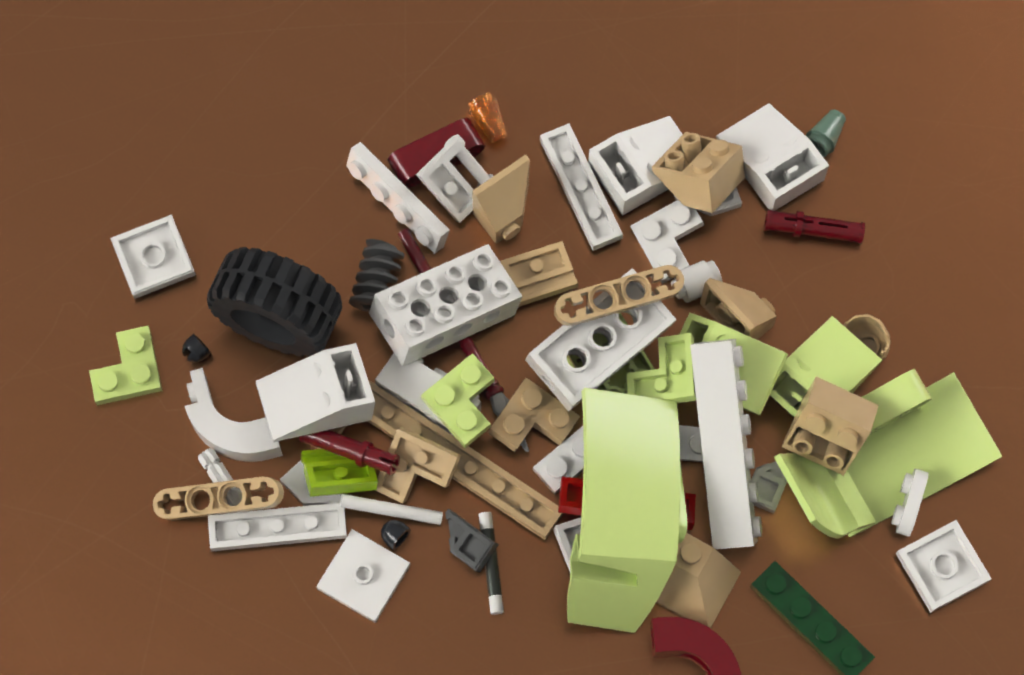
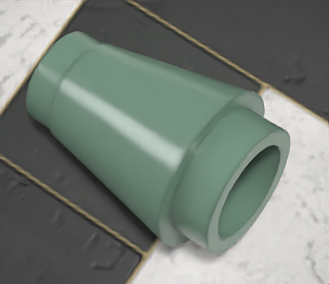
[806,109,846,157]

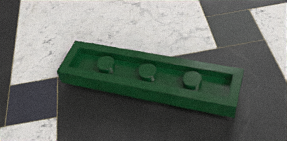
[750,561,875,675]

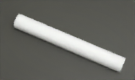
[340,494,443,525]

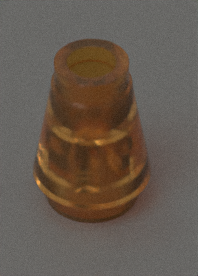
[468,92,507,143]

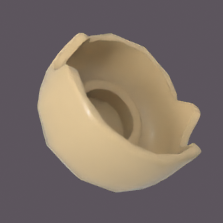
[843,314,891,360]

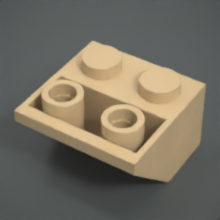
[652,132,745,213]
[782,377,879,476]

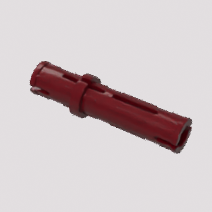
[764,209,865,244]
[299,430,400,476]

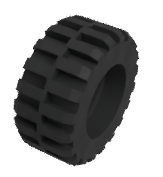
[207,247,342,357]

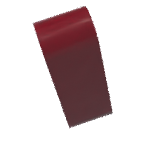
[387,118,486,188]

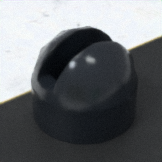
[182,333,211,363]
[381,520,411,550]

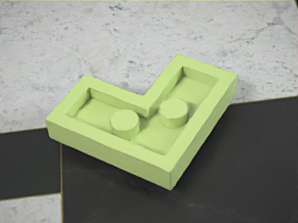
[89,325,163,405]
[626,333,696,403]
[421,353,494,448]

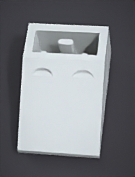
[716,103,829,211]
[588,116,683,216]
[256,343,375,442]

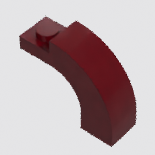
[650,617,741,675]

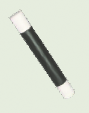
[478,512,504,615]

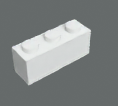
[375,353,481,435]

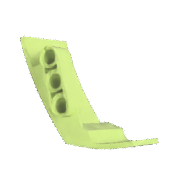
[774,369,1003,539]
[567,388,687,633]

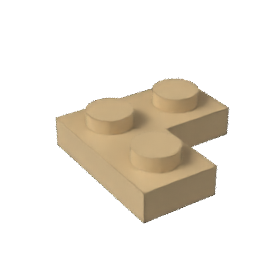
[487,378,580,452]
[375,427,461,504]

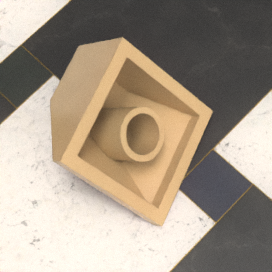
[472,154,530,244]
[700,278,777,340]
[656,533,741,629]

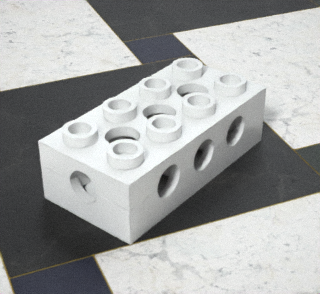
[369,244,523,367]
[525,268,677,412]

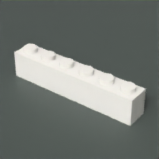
[690,339,762,549]

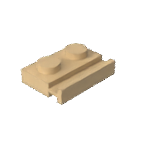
[500,241,578,307]

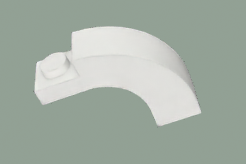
[185,368,283,462]

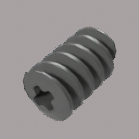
[349,239,405,312]

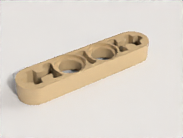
[554,265,684,326]
[152,476,284,520]

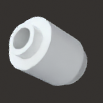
[671,260,723,303]

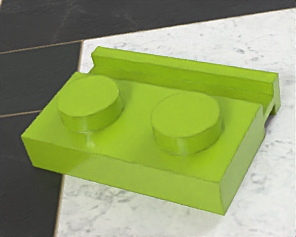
[301,449,378,497]

